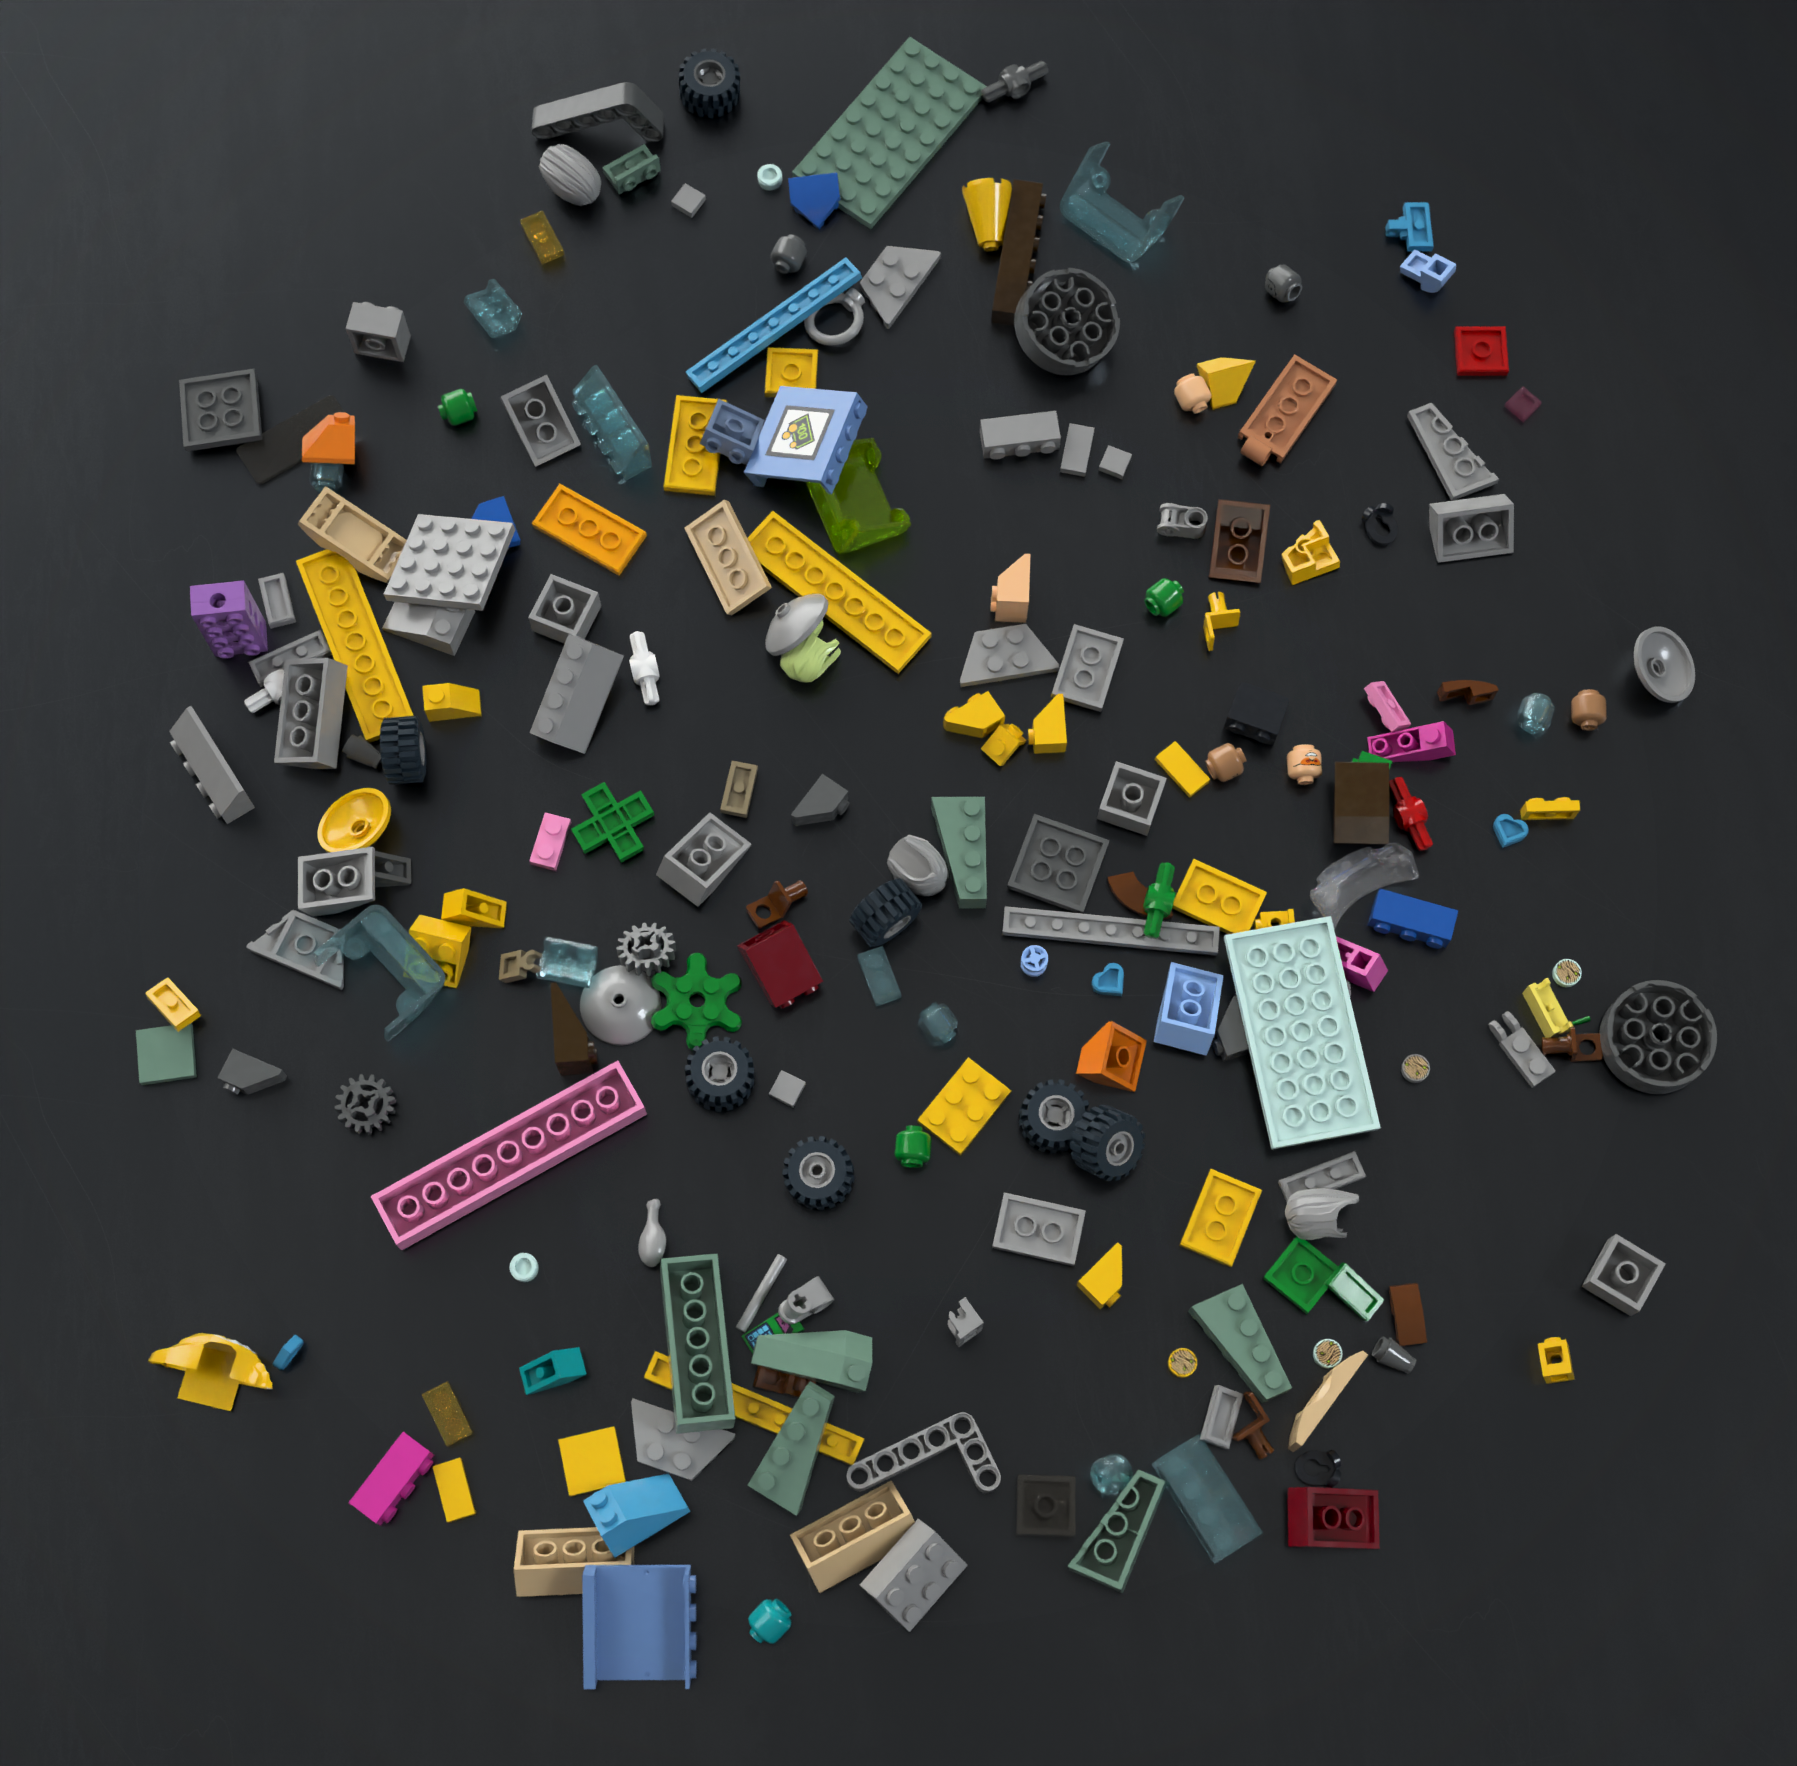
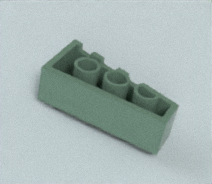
[931,797,987,908]
[1188,1284,1292,1404]
[748,1381,835,1516]
[1067,1470,1166,1594]

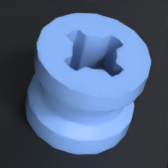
[1020,945,1048,977]

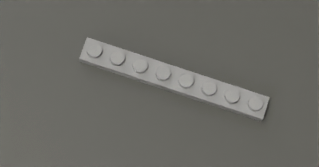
[1002,906,1220,956]

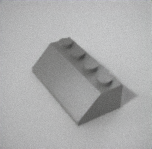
[530,634,624,753]
[274,658,348,769]
[169,706,255,824]

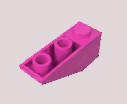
[1367,721,1456,762]

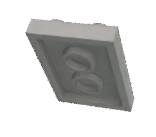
[1051,624,1124,712]
[992,1192,1086,1266]

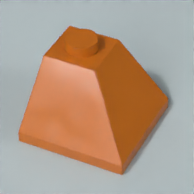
[302,412,355,464]
[1076,1021,1147,1092]

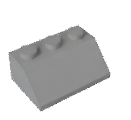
[1429,494,1514,563]

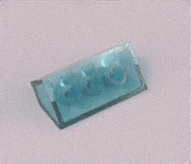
[572,364,652,481]
[1152,1434,1263,1564]

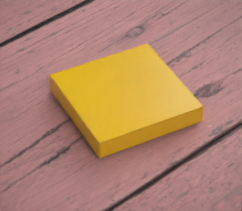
[765,348,818,397]
[558,1426,626,1497]

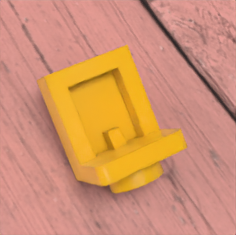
[981,724,1027,766]

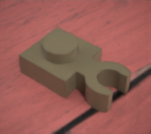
[499,950,542,983]

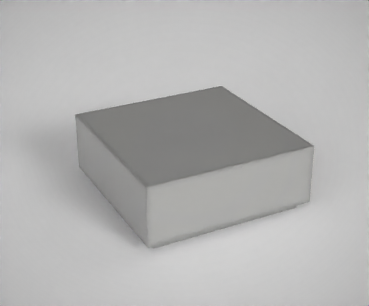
[671,183,706,218]
[1099,445,1132,479]
[769,1070,806,1108]

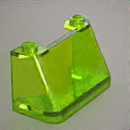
[806,438,911,554]

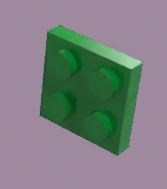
[1263,1236,1338,1314]

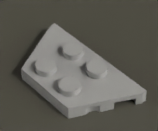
[860,246,941,329]
[960,624,1059,687]
[246,910,344,990]
[631,1398,736,1481]

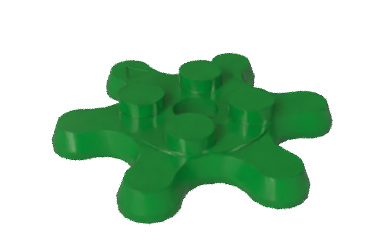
[651,952,742,1051]

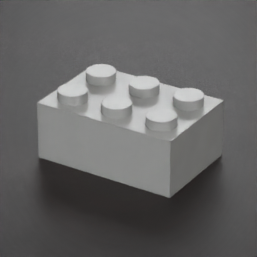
[860,1519,967,1632]

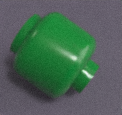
[438,389,477,426]
[1144,578,1184,617]
[895,1126,932,1168]

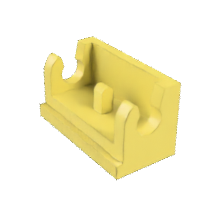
[1522,978,1574,1038]

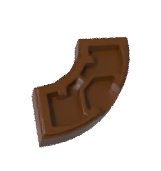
[1107,872,1173,919]

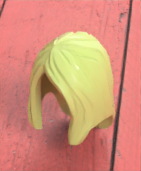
[780,620,841,683]

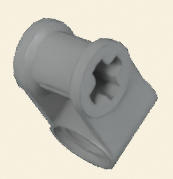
[1157,503,1208,539]
[778,1276,834,1324]

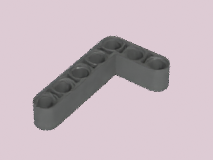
[531,82,664,142]

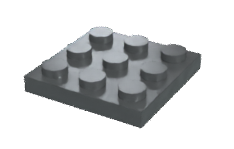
[179,369,262,452]
[1007,814,1110,914]

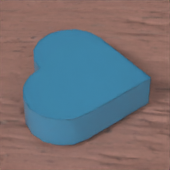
[1493,814,1529,848]
[1091,963,1124,996]
[272,1334,304,1371]

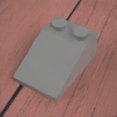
[500,375,581,467]
[382,602,475,656]
[656,813,751,907]
[298,847,375,917]

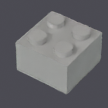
[346,302,411,362]
[528,574,601,644]
[1097,761,1167,836]
[1582,1234,1666,1316]

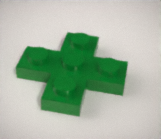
[571,782,654,863]

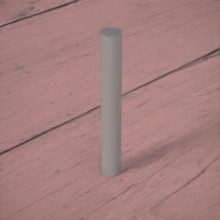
[736,1254,787,1333]

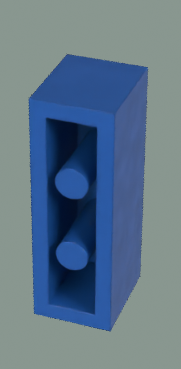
[1368,889,1458,949]

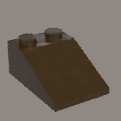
[1333,762,1389,844]
[551,982,598,1076]

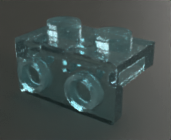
[463,279,522,338]
[536,937,598,988]

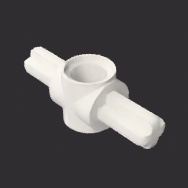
[629,631,660,705]
[244,670,284,713]

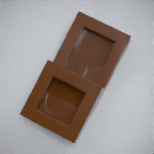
[1437,680,1498,705]
[1389,1283,1427,1346]
[753,1366,816,1398]

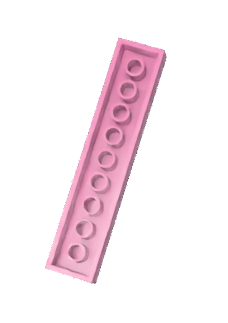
[371,1061,647,1251]

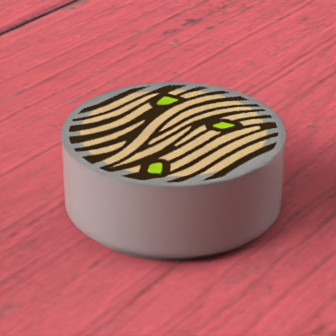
[1401,1054,1430,1083]

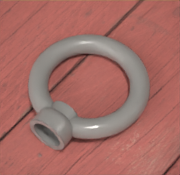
[804,288,865,346]

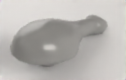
[638,1199,666,1267]

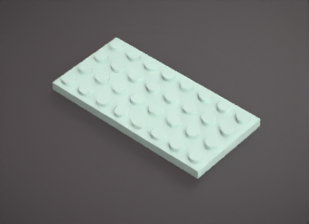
[1224,916,1381,1150]

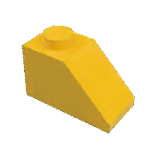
[423,683,482,722]
[1028,694,1067,754]
[441,888,507,928]
[1077,1242,1122,1309]

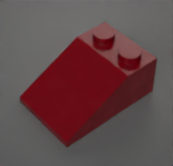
[1288,1487,1380,1549]

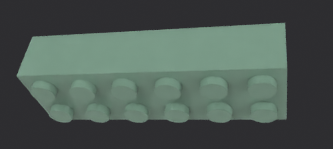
[660,1254,735,1434]

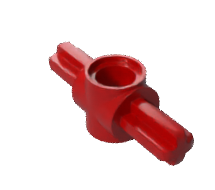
[1389,777,1433,851]

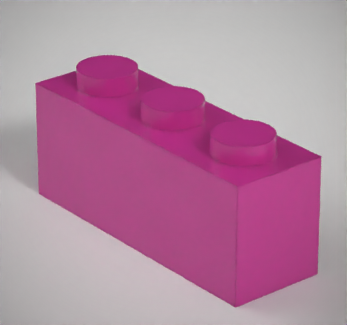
[349,1432,434,1526]

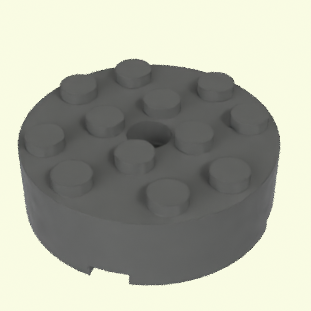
[1014,268,1120,375]
[1599,980,1717,1094]

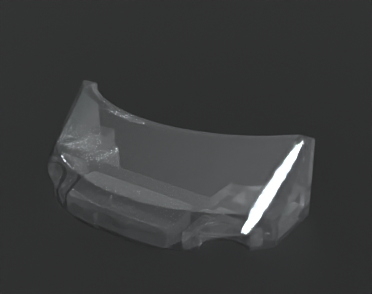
[1310,843,1419,929]

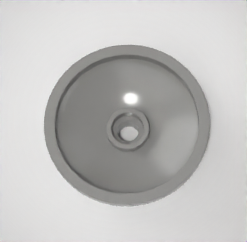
[765,594,828,656]
[1633,626,1695,703]
[580,965,662,1045]

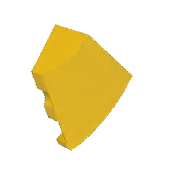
[1281,520,1340,585]

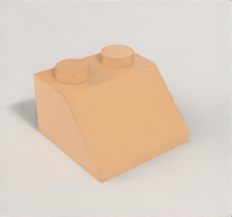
[990,554,1030,623]

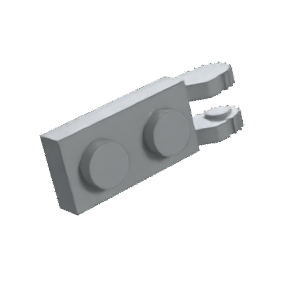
[1489,1011,1556,1088]

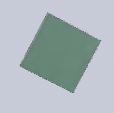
[136,1023,197,1085]

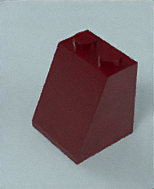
[737,920,823,1008]

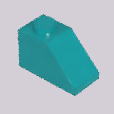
[519,1347,586,1395]

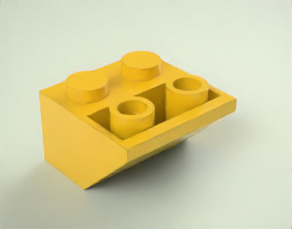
[404,915,471,988]

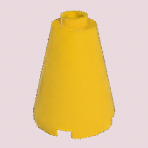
[962,178,1012,251]

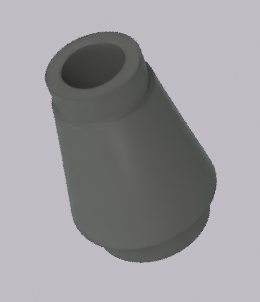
[342,734,382,769]
[1372,1336,1416,1374]

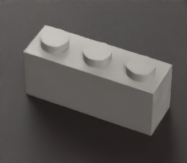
[980,411,1061,459]

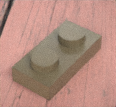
[720,761,758,818]

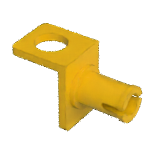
[1203,592,1240,651]

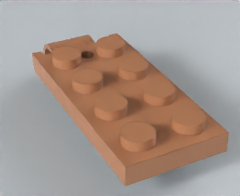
[1238,354,1337,466]

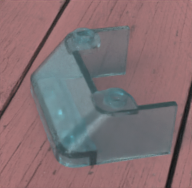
[1060,141,1185,262]
[314,905,445,1042]

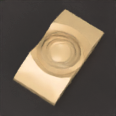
[298,486,407,583]
[1288,1350,1368,1452]

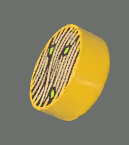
[1168,1348,1197,1378]

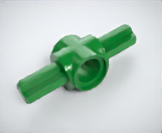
[1143,862,1175,939]

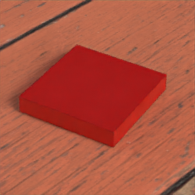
[1454,326,1509,376]

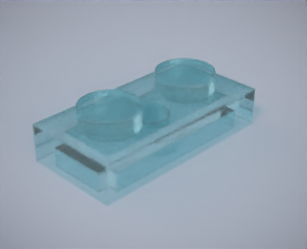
[857,946,901,1006]

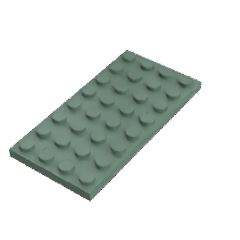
[792,37,987,229]

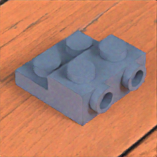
[700,399,765,465]

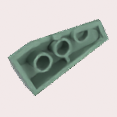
[750,1330,872,1393]

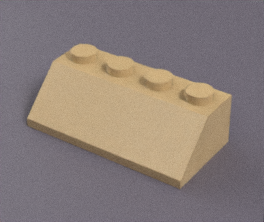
[790,1481,915,1593]
[514,1527,634,1597]

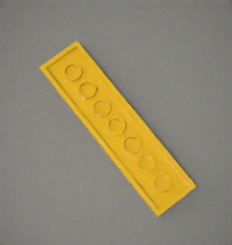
[747,511,931,674]
[296,549,414,743]

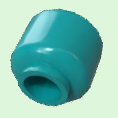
[748,1599,792,1643]

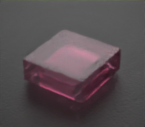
[1505,387,1542,422]

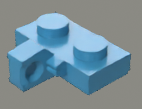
[1385,202,1434,251]

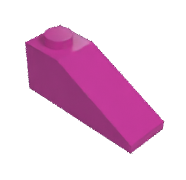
[1336,936,1388,992]

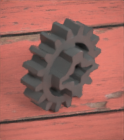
[616,923,676,976]
[334,1074,396,1135]

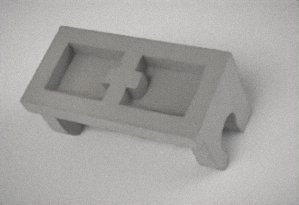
[948,1297,984,1347]

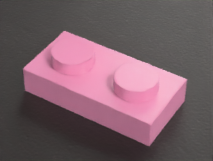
[1364,681,1411,732]
[529,813,571,871]

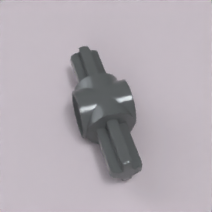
[981,61,1049,102]

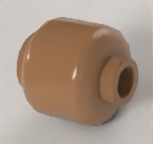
[1571,689,1607,730]
[1205,743,1246,782]

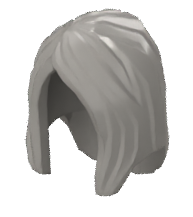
[539,144,601,206]
[887,835,949,896]
[1285,1188,1359,1240]

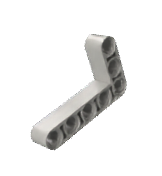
[846,1412,1001,1493]

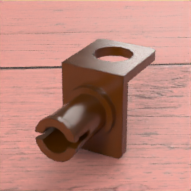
[746,880,808,929]
[1542,1027,1603,1062]
[1232,1392,1274,1460]

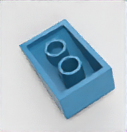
[583,1473,690,1558]

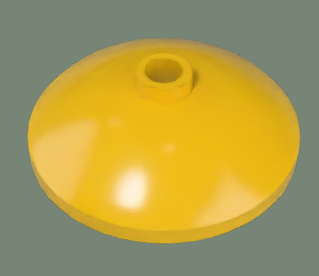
[317,788,391,853]

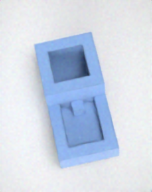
[1400,249,1456,293]

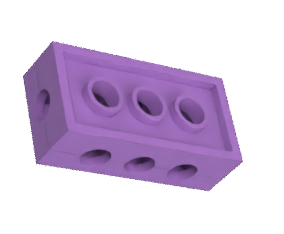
[190,580,268,658]

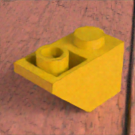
[943,691,1005,738]

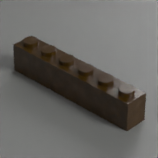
[991,179,1047,326]

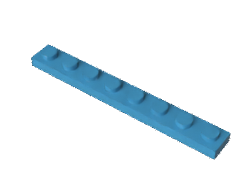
[685,257,862,393]

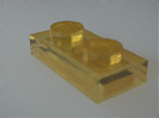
[520,210,564,264]
[422,1381,473,1447]

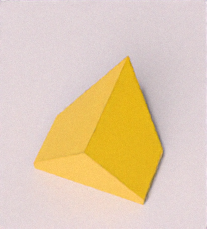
[1197,357,1256,409]

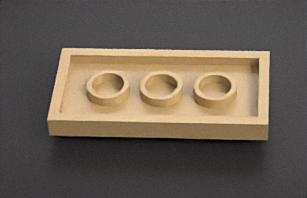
[685,500,772,616]

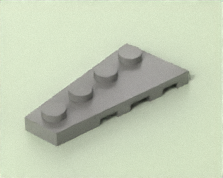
[1407,403,1499,501]

